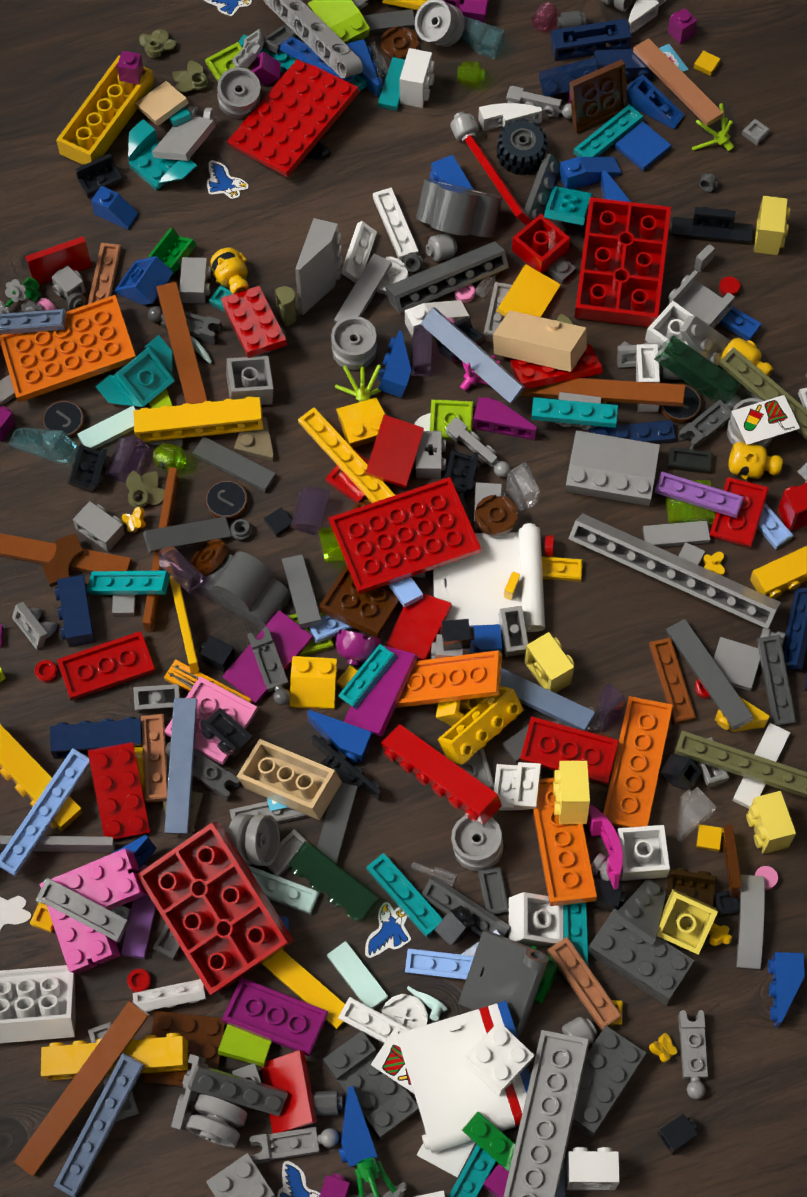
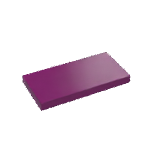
[222,610,313,705]
[344,645,418,736]
[222,977,328,1057]

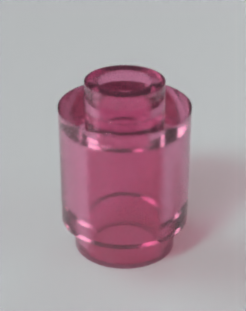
[531,2,557,31]

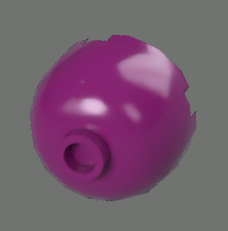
[336,630,381,666]

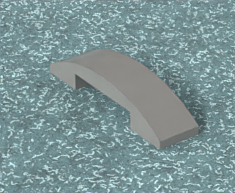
[736,875,765,970]

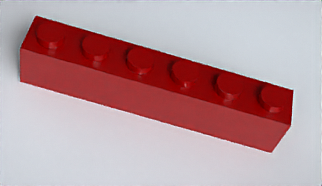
[381,724,502,825]

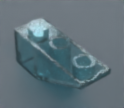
[461,16,504,60]
[8,427,77,463]

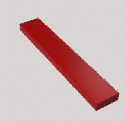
[465,135,532,225]

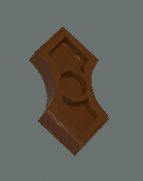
[42,533,84,587]

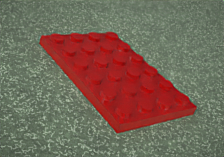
[227,59,360,177]
[328,477,481,595]

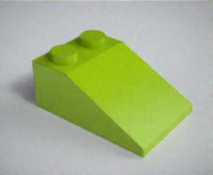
[307,0,370,44]

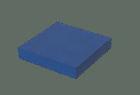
[615,122,671,171]

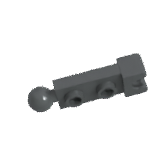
[148,306,222,344]
[678,394,742,450]
[247,627,291,706]
[165,741,240,801]

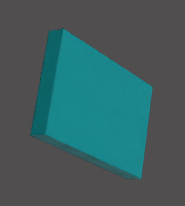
[544,186,593,225]

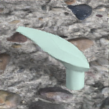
[190,336,212,364]
[407,986,447,1021]

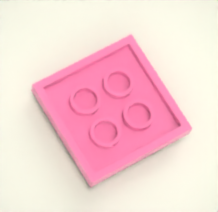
[164,677,258,765]

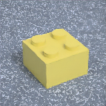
[754,196,790,255]
[524,632,574,693]
[553,761,590,824]
[746,791,796,854]
[657,889,718,955]

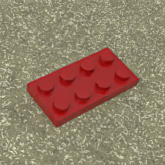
[221,286,287,358]
[510,344,602,390]
[57,631,155,701]
[519,716,619,785]
[88,742,151,839]

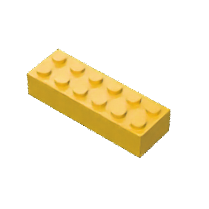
[56,55,155,165]

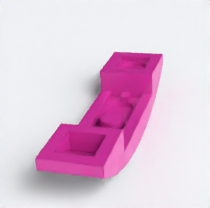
[587,804,623,889]

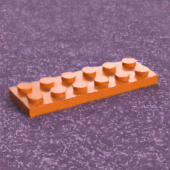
[396,650,502,708]
[603,696,673,828]
[532,778,597,906]

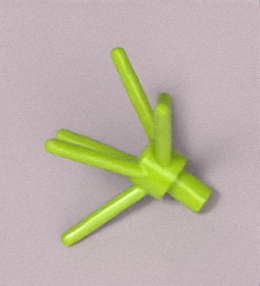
[692,103,734,151]
[335,365,381,402]

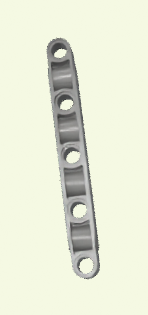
[263,0,363,78]

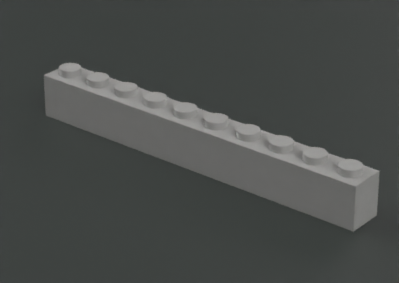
[568,513,781,629]

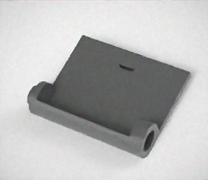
[458,929,549,1036]

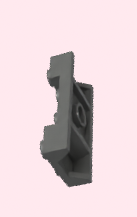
[323,1031,419,1141]

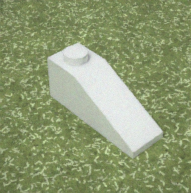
[405,300,469,340]

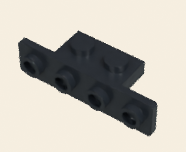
[671,207,753,243]
[311,734,382,801]

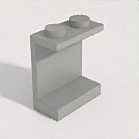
[668,270,735,329]

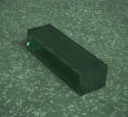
[654,335,741,404]
[288,841,381,921]

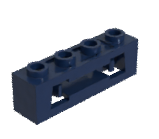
[550,19,631,61]

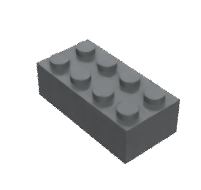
[588,909,694,1006]
[572,1026,646,1138]

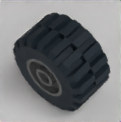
[496,119,548,175]

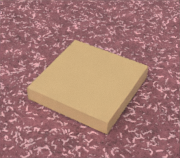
[135,81,189,126]

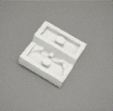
[494,762,541,810]

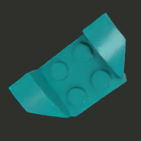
[128,119,197,191]
[96,335,175,407]

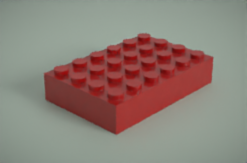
[574,197,671,327]
[137,822,294,995]

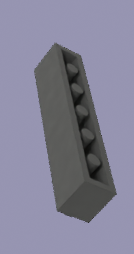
[386,241,509,314]

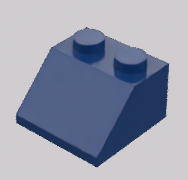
[114,256,173,305]

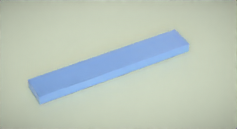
[0,748,90,876]

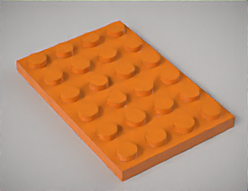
[0,295,136,402]

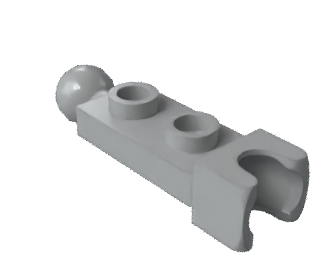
[506,86,572,119]
[445,417,511,478]
[678,1010,708,1100]
[249,1127,339,1164]

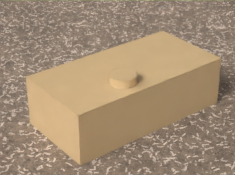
[493,311,587,372]
[237,739,342,820]

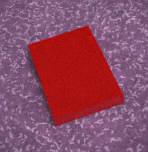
[25,236,92,285]
[365,415,424,488]
[709,477,769,548]
[385,593,452,661]
[261,1050,317,1133]

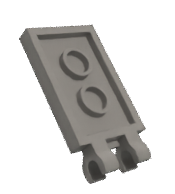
[152,106,218,161]

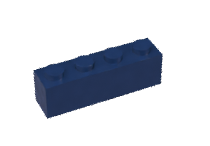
[50,717,143,759]

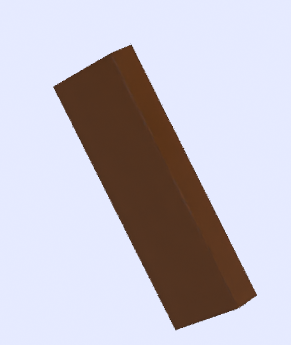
[721,825,742,898]

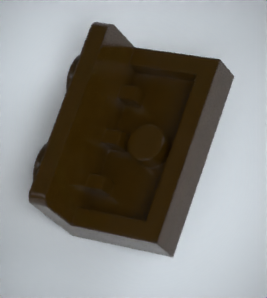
[665,868,717,907]

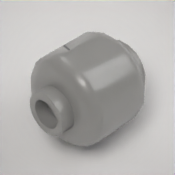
[450,112,479,143]
[426,233,457,262]
[562,1017,597,1046]

